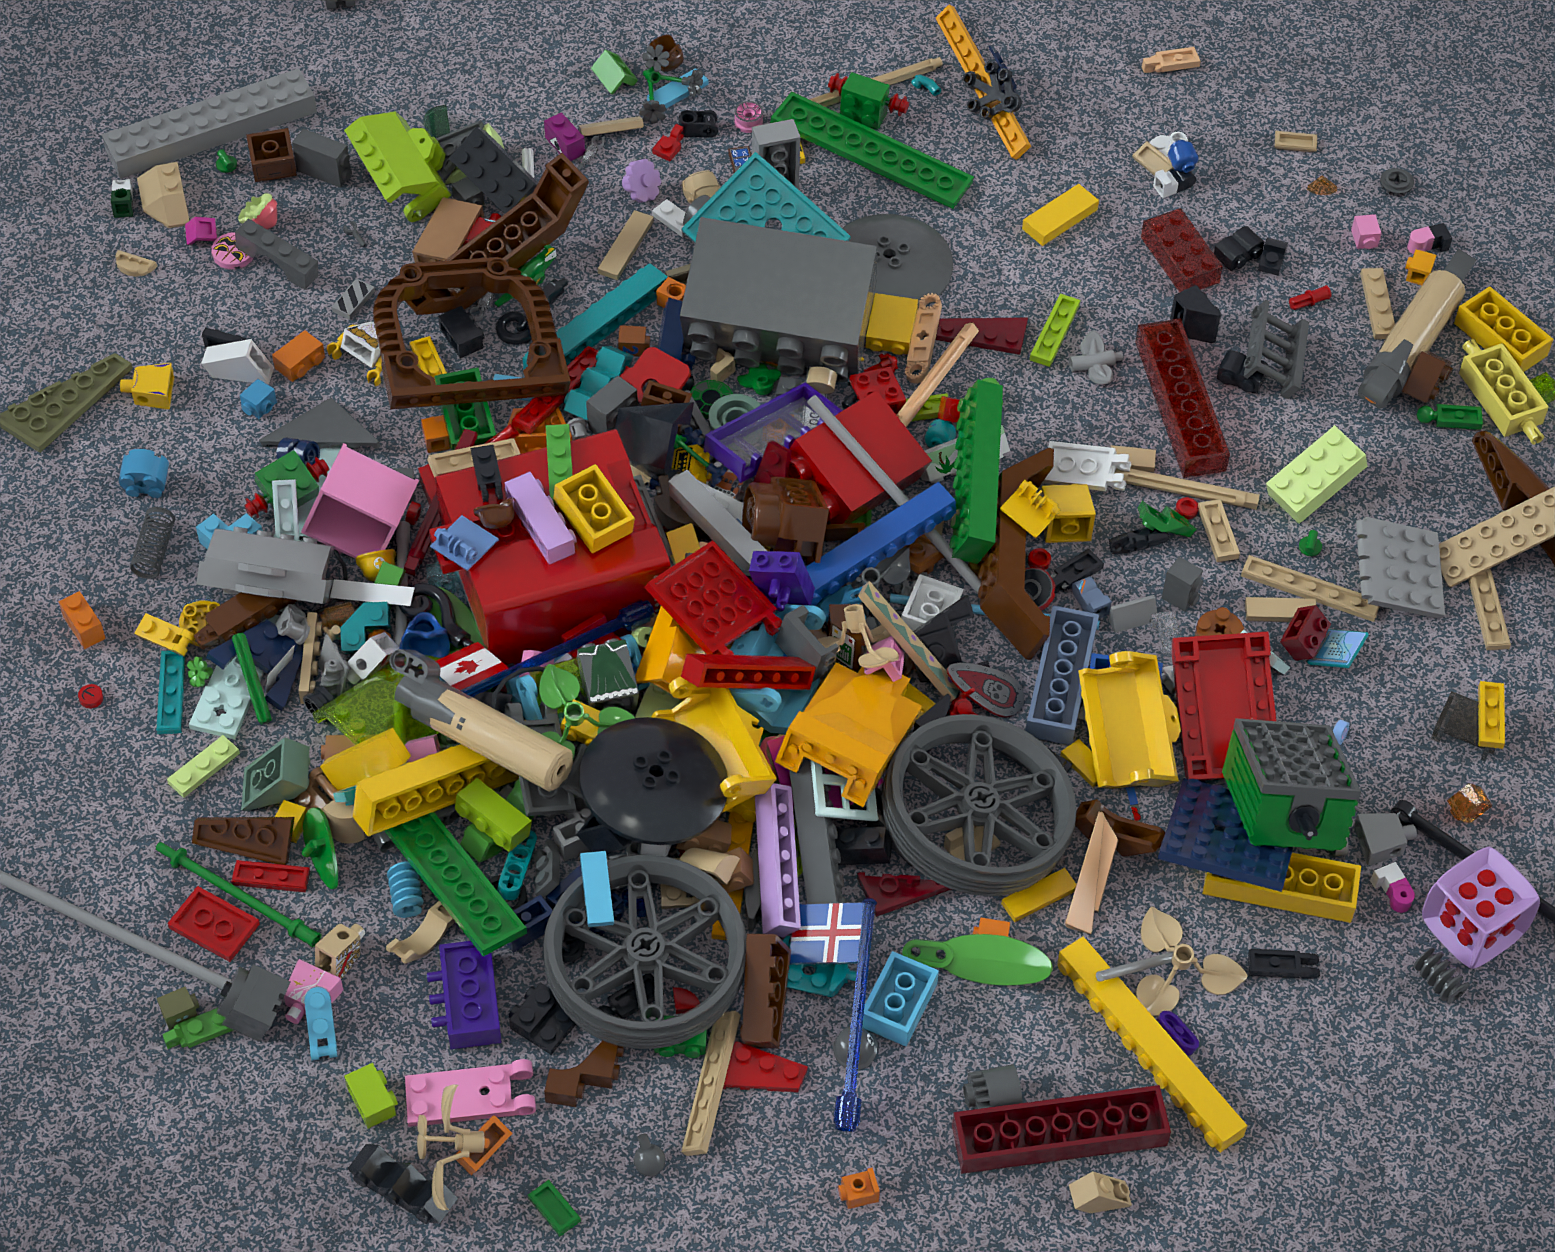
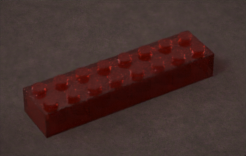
[1135,318,1230,478]

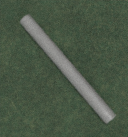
[1096,952,1173,982]

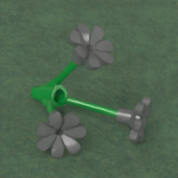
[639,45,703,124]

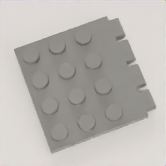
[1356,517,1445,619]

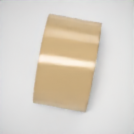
[806,367,837,394]

